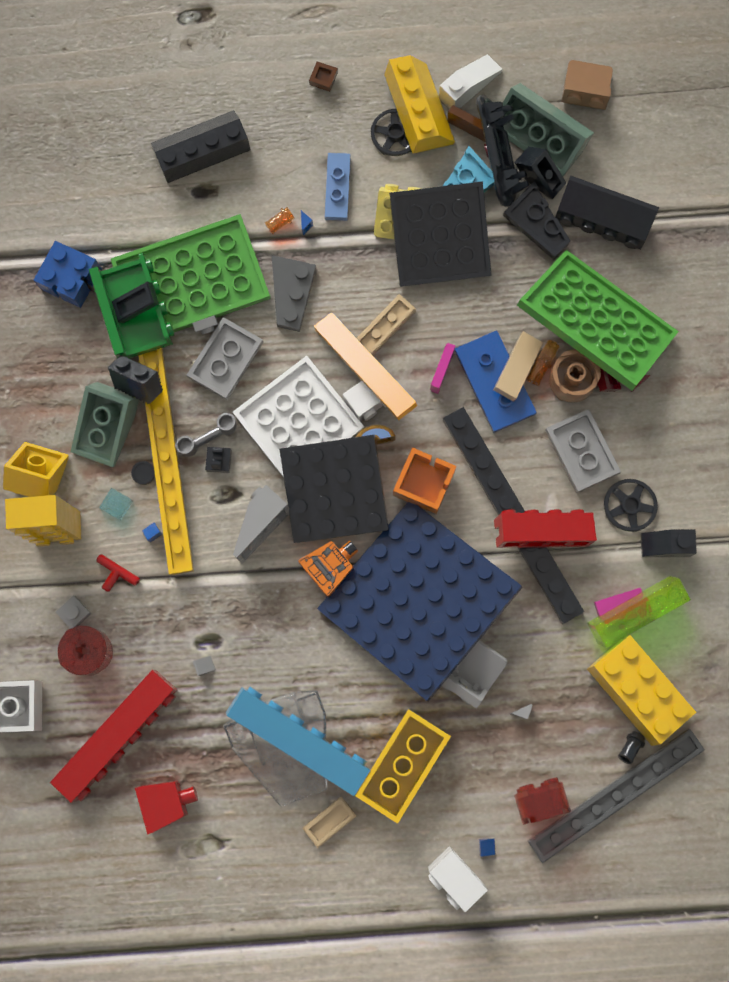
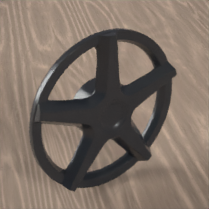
[371,109,412,156]
[604,479,658,532]

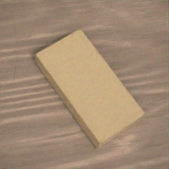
[302,796,357,848]

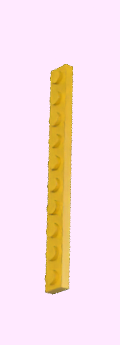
[139,348,194,575]

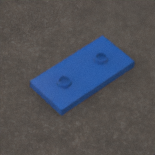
[455,330,537,433]

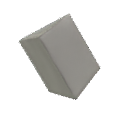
[193,656,216,676]
[510,704,533,719]

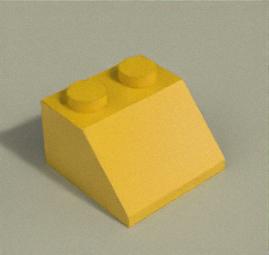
[3,442,69,497]

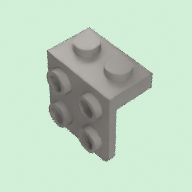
[442,640,507,709]

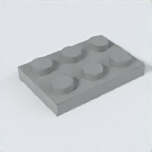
[187,317,264,400]
[545,409,621,493]

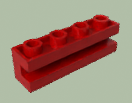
[494,509,597,548]

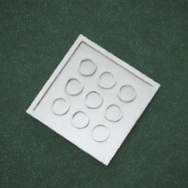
[233,356,365,478]

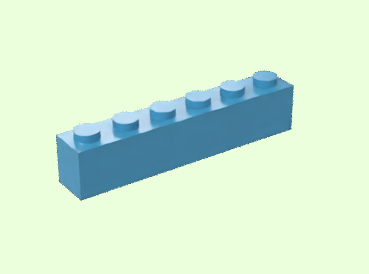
[226,687,370,796]

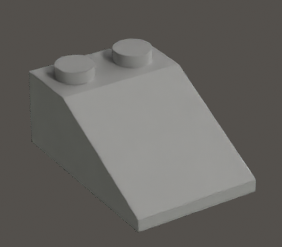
[233,485,290,564]

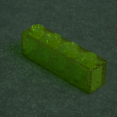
[587,576,691,648]

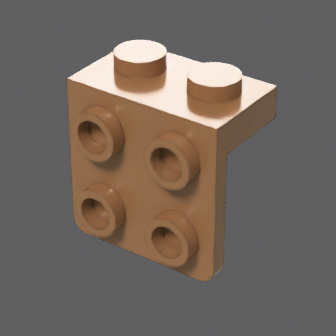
[561,60,613,110]

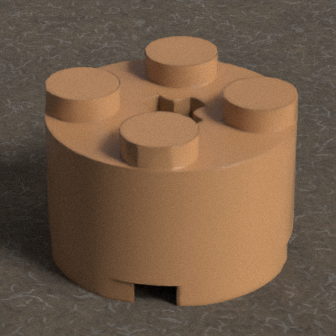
[549,349,601,403]

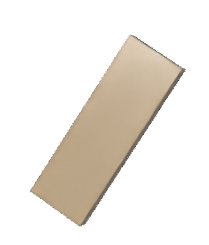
[356,294,416,356]
[493,331,543,402]

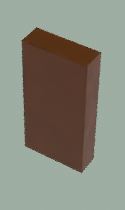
[447,105,486,143]

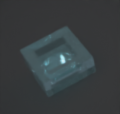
[99,488,133,521]

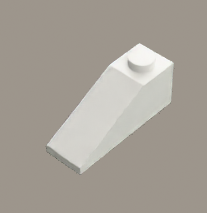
[439,54,503,109]

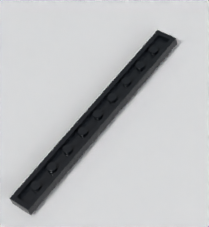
[443,407,584,625]

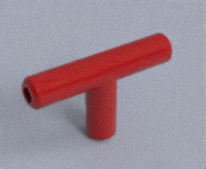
[96,554,140,592]

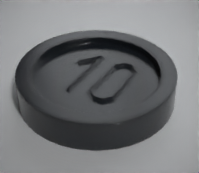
[131,461,155,485]

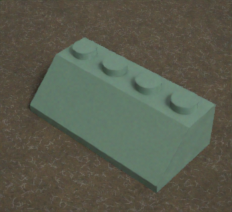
[503,83,594,176]

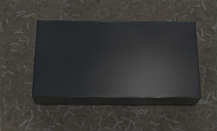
[112,281,159,323]

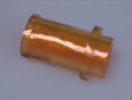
[264,207,294,234]

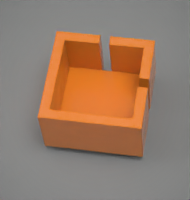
[393,447,457,515]

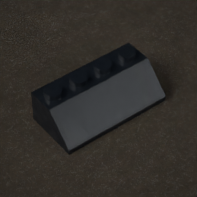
[151,110,251,183]
[555,175,659,250]

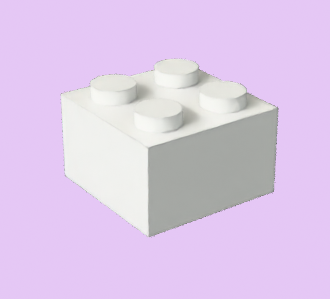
[0,680,42,732]
[428,846,488,912]

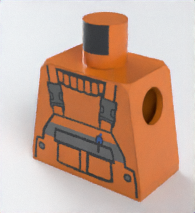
[298,540,359,597]

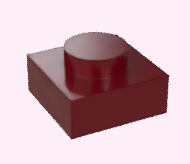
[597,368,621,392]

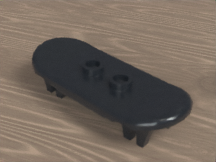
[476,95,529,207]

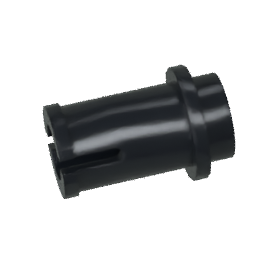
[618,731,645,765]

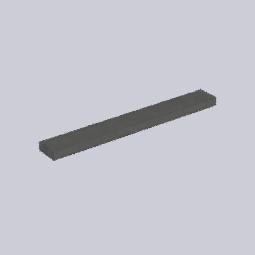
[528,729,705,863]

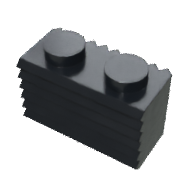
[108,355,163,404]

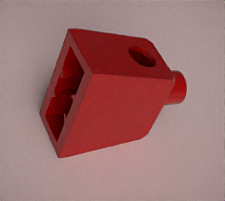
[135,781,198,835]

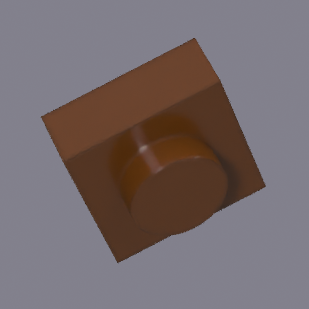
[309,61,338,92]

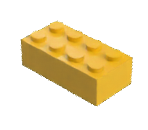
[5,495,81,546]
[587,635,696,746]
[355,709,451,824]

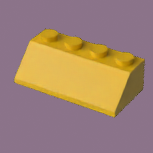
[384,55,455,154]

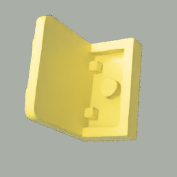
[374,184,421,239]

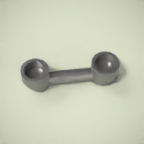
[175,413,237,457]

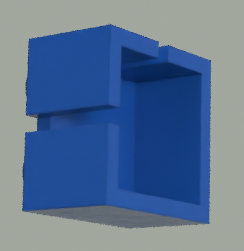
[33,241,102,308]

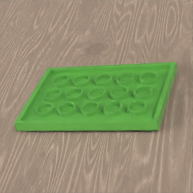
[111,214,271,332]
[517,250,679,391]

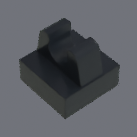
[205,447,232,473]

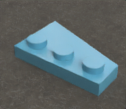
[443,146,494,193]

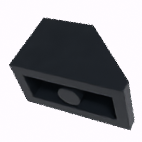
[514,146,566,199]
[641,529,697,557]

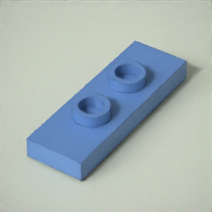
[325,153,351,221]

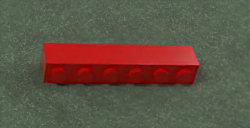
[50,670,177,803]

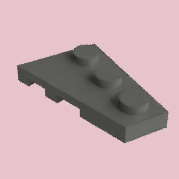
[272,255,316,332]

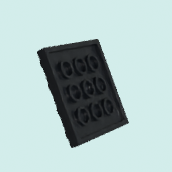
[389,181,492,287]
[279,434,389,543]

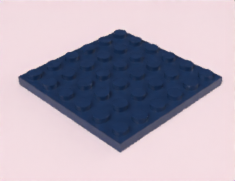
[317,502,522,702]

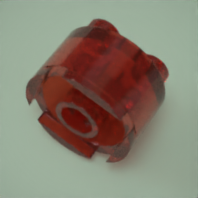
[58,626,113,676]
[514,777,571,825]

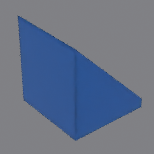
[301,210,313,235]
[142,522,162,543]
[479,838,495,857]

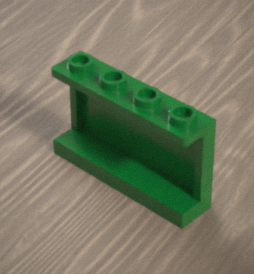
[89,253,175,358]

